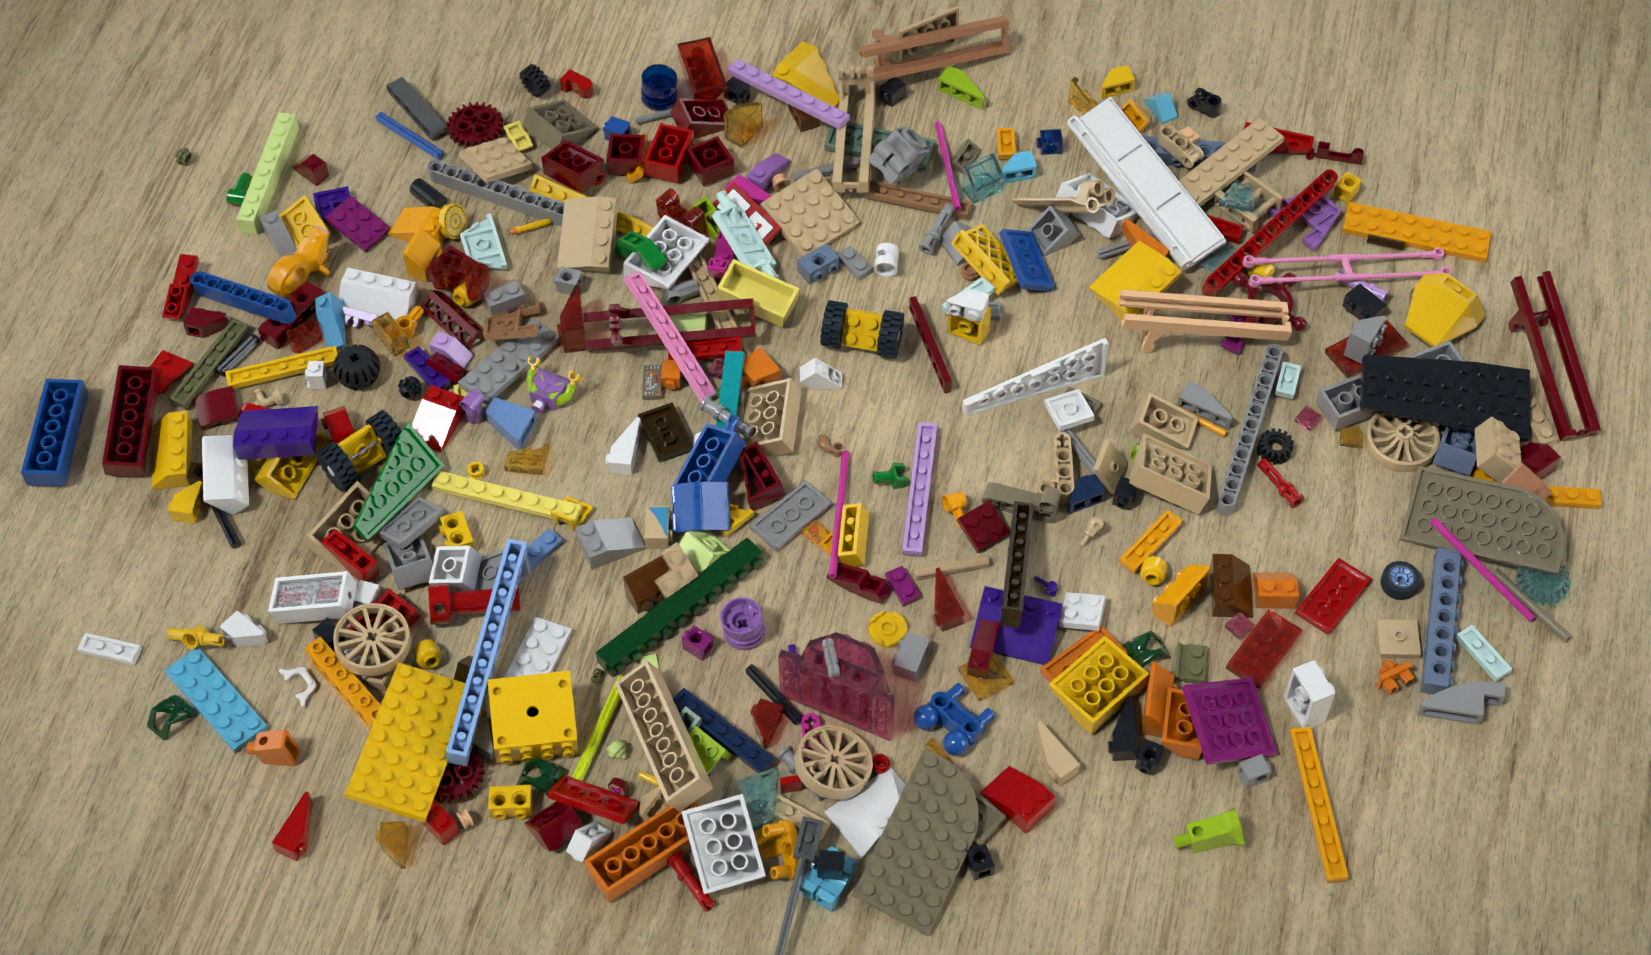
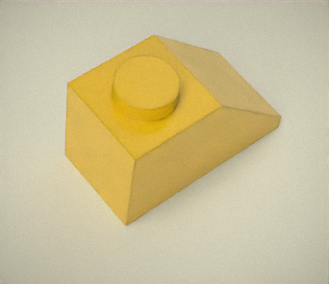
[1100,65,1135,99]
[168,481,204,524]

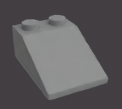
[575,517,646,570]
[383,535,432,590]

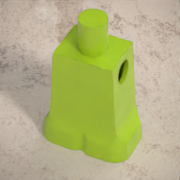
[1173,808,1245,853]

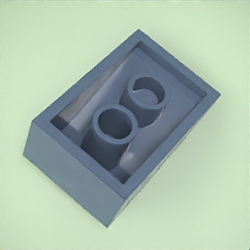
[1433,427,1477,476]

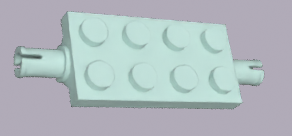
[712,191,778,279]

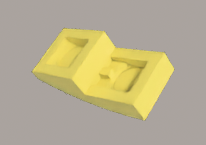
[503,120,533,152]

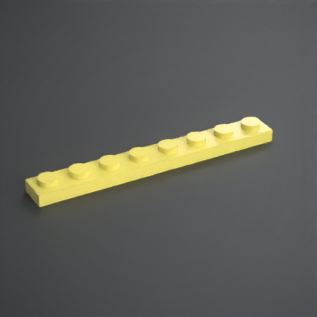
[432,471,582,524]

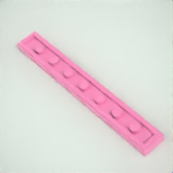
[623,271,717,402]

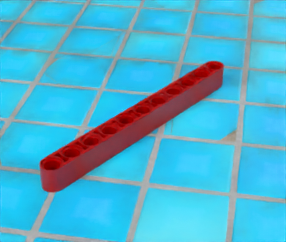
[1201,169,1338,297]

